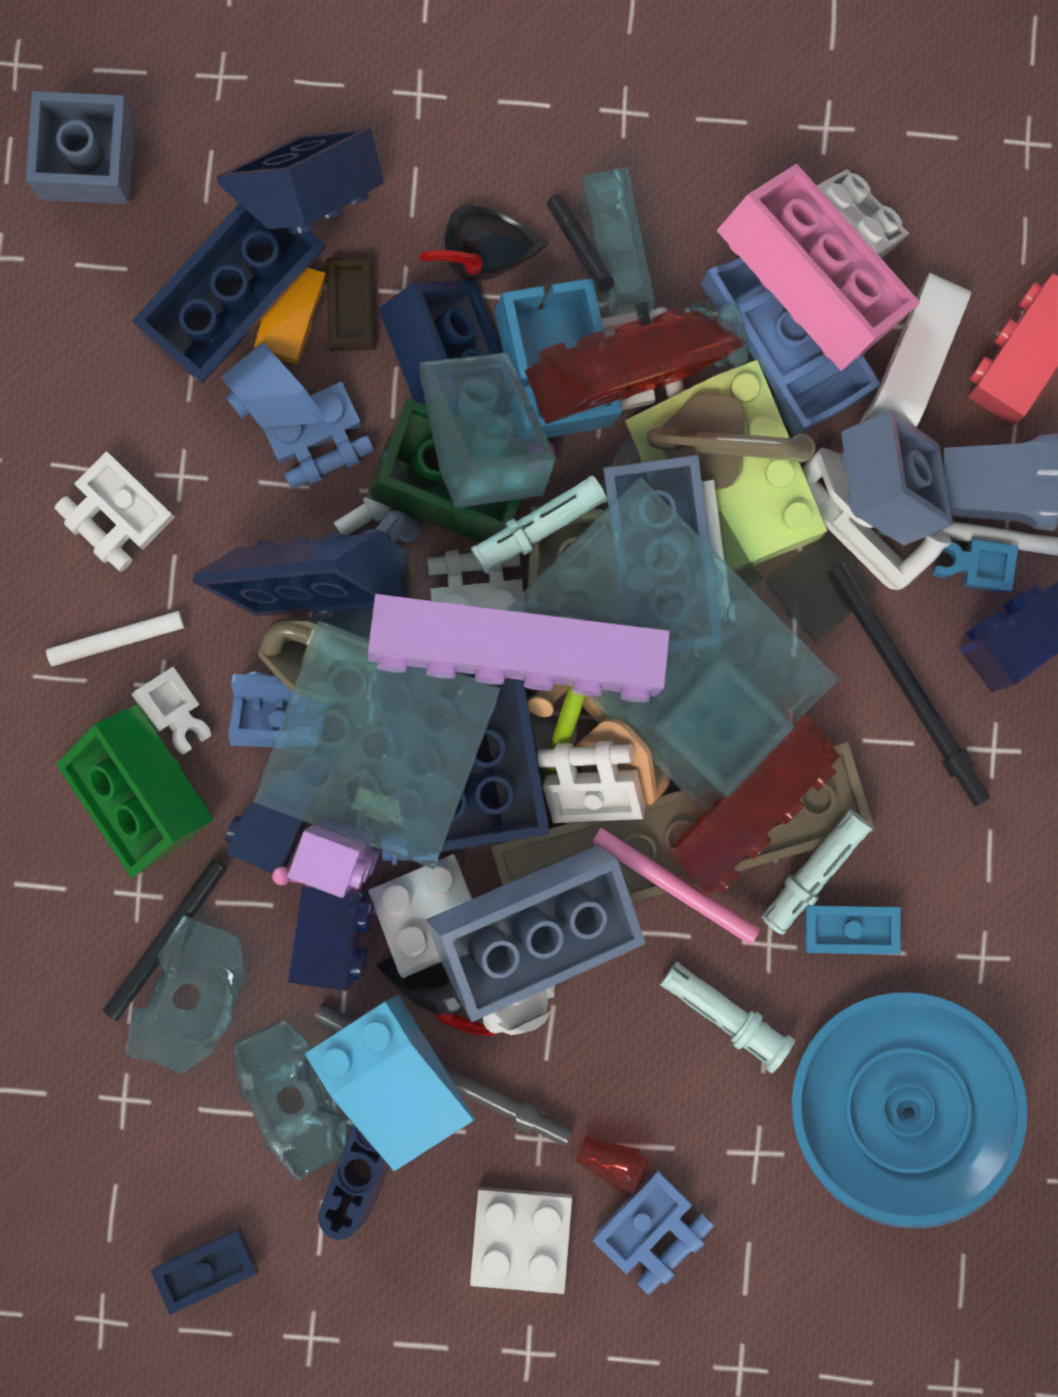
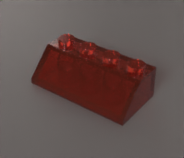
[525,309,744,424]
[664,714,840,895]

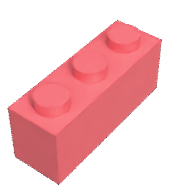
[967,273,1058,427]

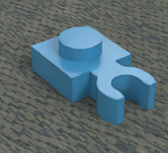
[932,539,1018,594]

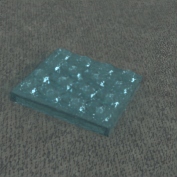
[253,620,501,869]

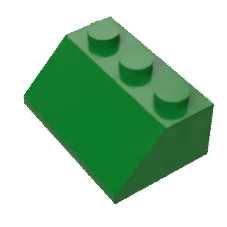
[56,704,214,879]

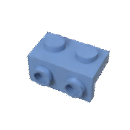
[228,672,328,749]

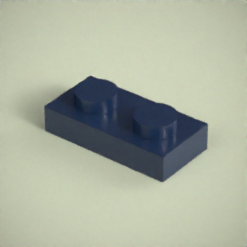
[151,1227,259,1315]

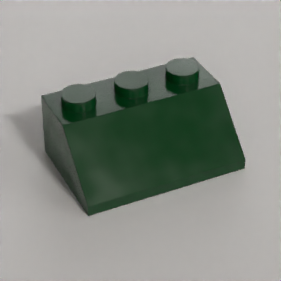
[366,398,536,543]

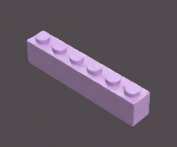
[368,594,670,702]

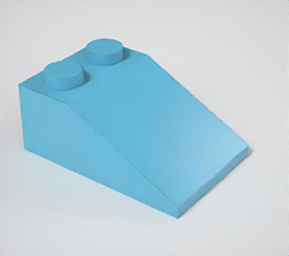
[305,995,476,1171]

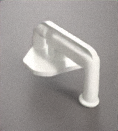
[802,447,951,590]

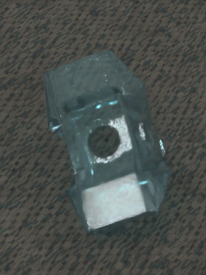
[125,916,245,1075]
[233,1020,348,1180]

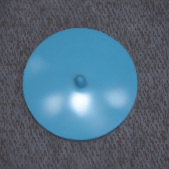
[792,992,1028,1228]

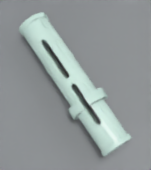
[470,475,607,574]
[760,809,873,935]

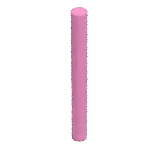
[591,828,760,945]

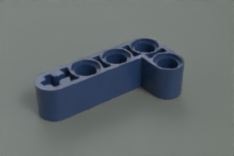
[318,1124,390,1240]

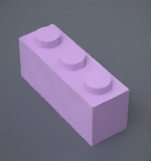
[287,817,381,898]

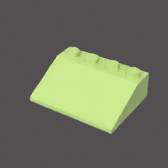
[625,360,827,576]

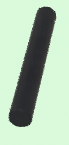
[547,195,614,292]

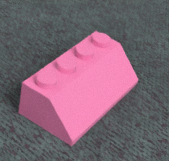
[717,164,920,371]

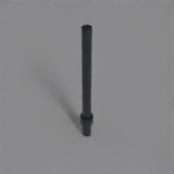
[827,562,990,807]

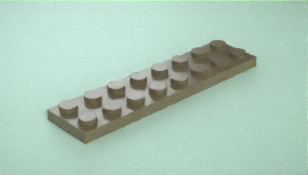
[491,742,875,903]

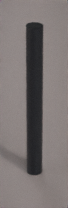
[103,858,228,1021]

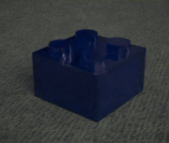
[958,582,1058,692]
[288,885,374,991]

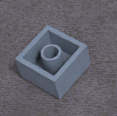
[25,91,136,204]
[841,409,953,546]

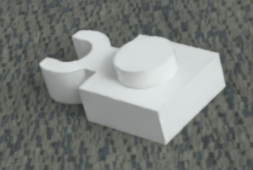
[131,667,211,755]

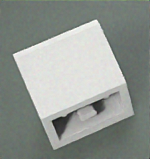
[817,169,909,259]

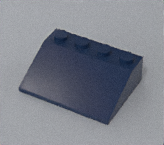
[376,666,550,857]

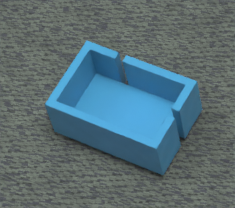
[494,279,622,441]

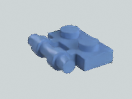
[263,381,375,490]
[592,1169,715,1295]

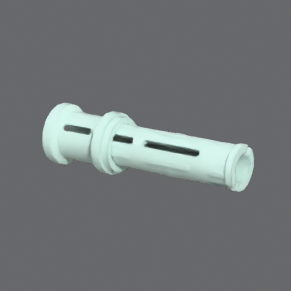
[660,961,795,1074]

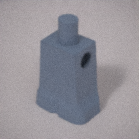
[943,433,1058,531]

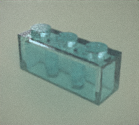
[581,167,655,318]

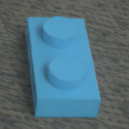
[804,905,901,954]

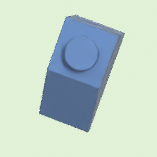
[220,342,325,428]

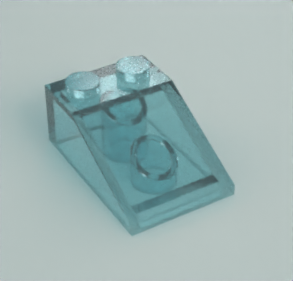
[419,353,556,508]

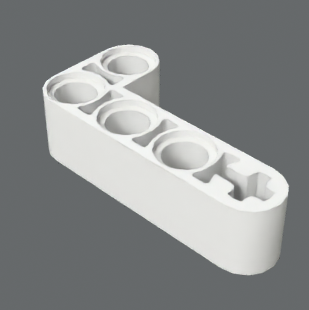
[860,273,972,427]

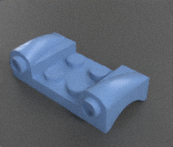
[700,258,881,437]

